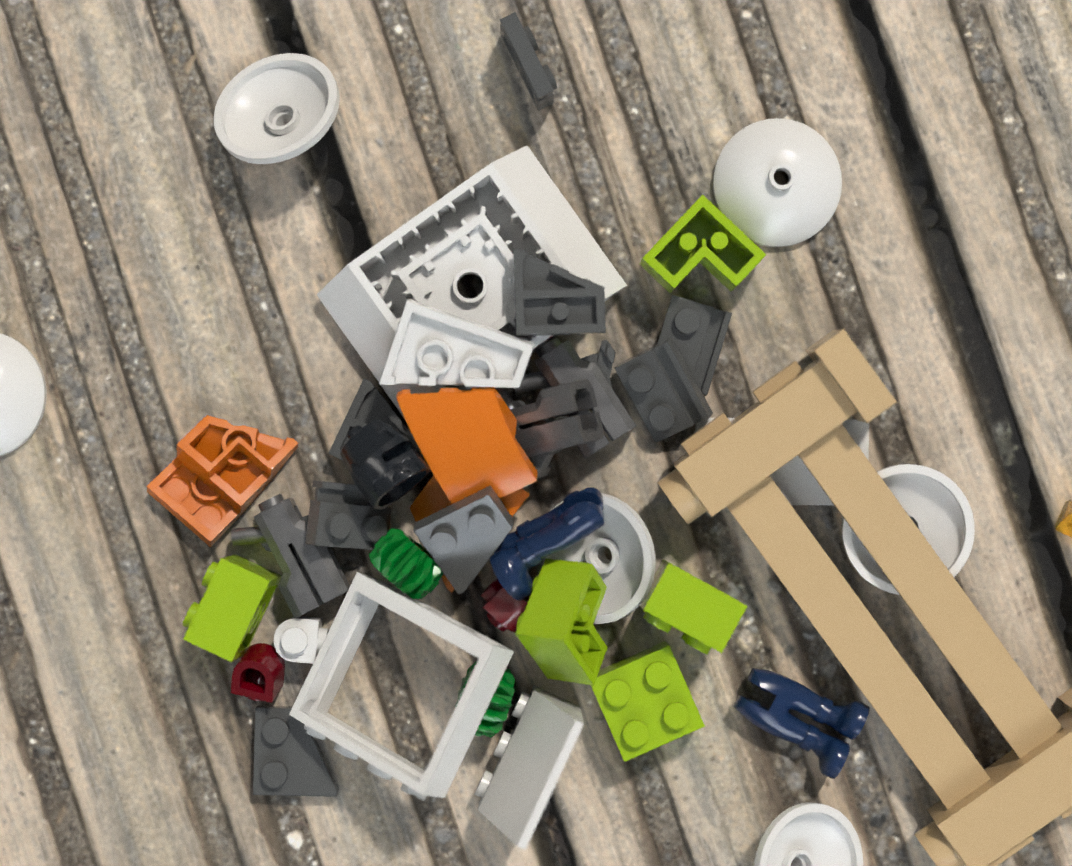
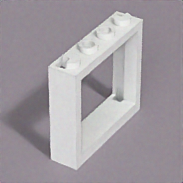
[289,572,514,801]

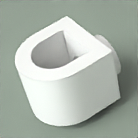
[273,616,329,664]

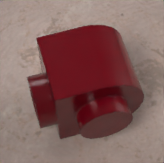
[480,578,532,633]
[231,643,285,703]

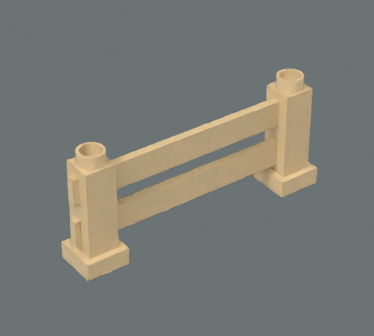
[657,329,1072,866]

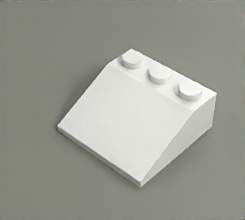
[475,685,584,850]

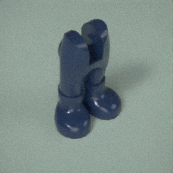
[490,487,604,601]
[733,668,870,779]

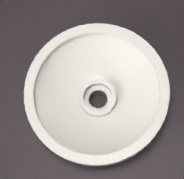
[214,53,340,164]
[713,118,842,247]
[0,333,47,456]
[841,464,975,595]
[536,493,656,624]
[754,802,863,866]

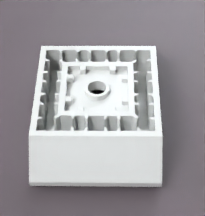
[316,146,627,419]

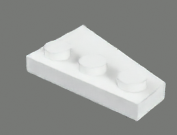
[379,299,535,388]

